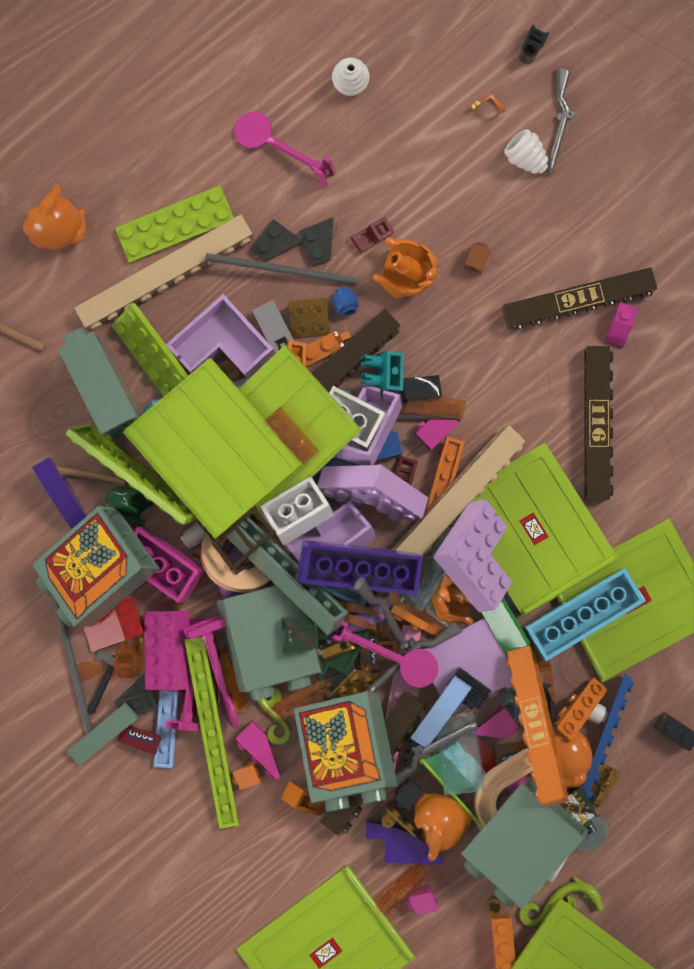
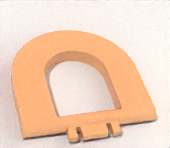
[200,514,290,593]
[474,748,567,827]

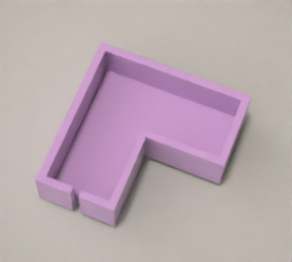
[166,294,275,379]
[334,385,402,465]
[317,465,428,521]
[433,499,512,612]
[267,501,376,565]

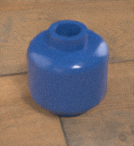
[332,287,359,317]

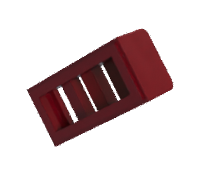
[395,456,418,485]

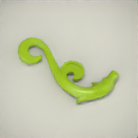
[256,687,291,746]
[519,876,604,927]

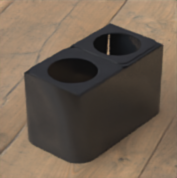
[403,375,442,402]

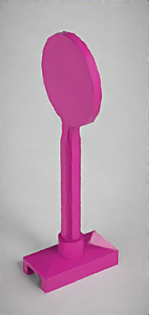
[234,112,336,188]
[183,615,239,728]
[165,618,214,732]
[328,621,438,688]

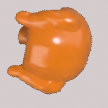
[23,184,86,250]
[373,238,438,299]
[430,568,473,625]
[553,729,593,788]
[414,793,471,861]

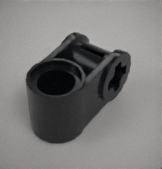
[519,24,549,64]

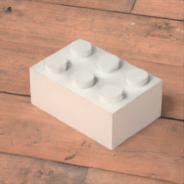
[260,476,334,546]

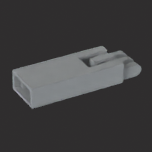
[252,300,294,353]

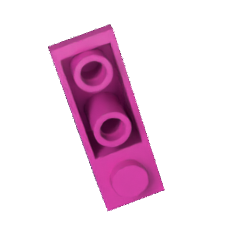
[236,721,281,780]

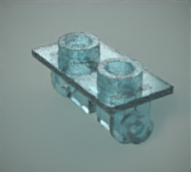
[498,687,522,726]

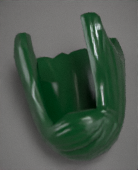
[104,486,154,527]

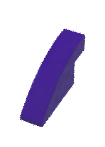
[32,457,87,529]
[366,820,443,865]

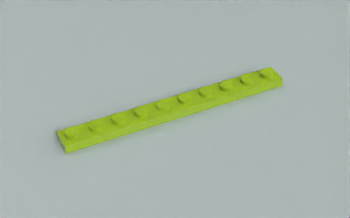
[184,636,239,829]

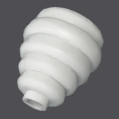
[332,58,370,96]
[504,129,548,174]

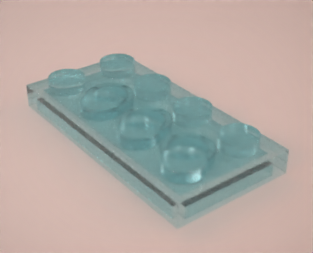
[400,537,447,612]
[437,712,485,796]

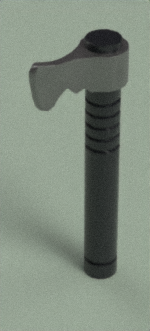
[88,649,120,713]

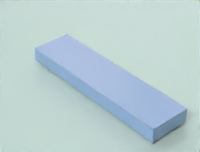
[411,676,471,748]
[153,690,179,768]

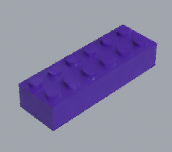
[297,540,423,595]

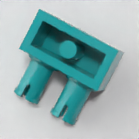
[360,351,404,393]

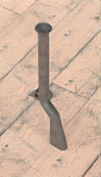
[545,68,577,174]
[354,578,409,649]
[367,621,463,693]
[391,719,478,791]

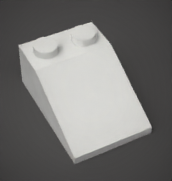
[329,386,386,448]

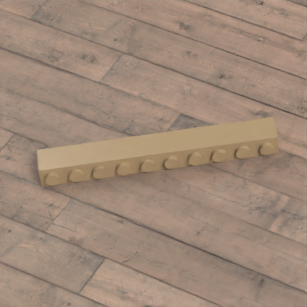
[74,215,253,331]
[391,425,525,555]

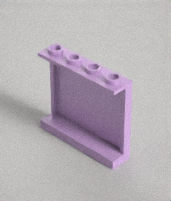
[423,617,513,716]

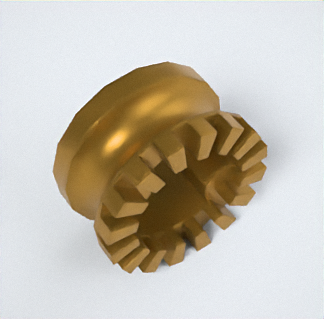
[485,897,503,916]

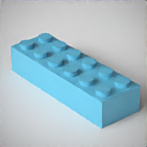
[522,568,645,661]

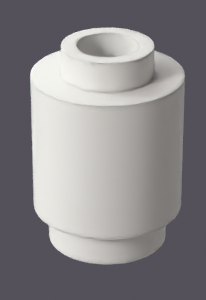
[180,521,206,549]
[587,703,608,725]

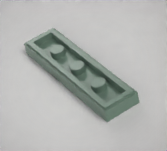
[67,702,138,765]

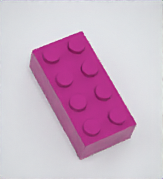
[134,527,205,603]
[144,611,190,690]

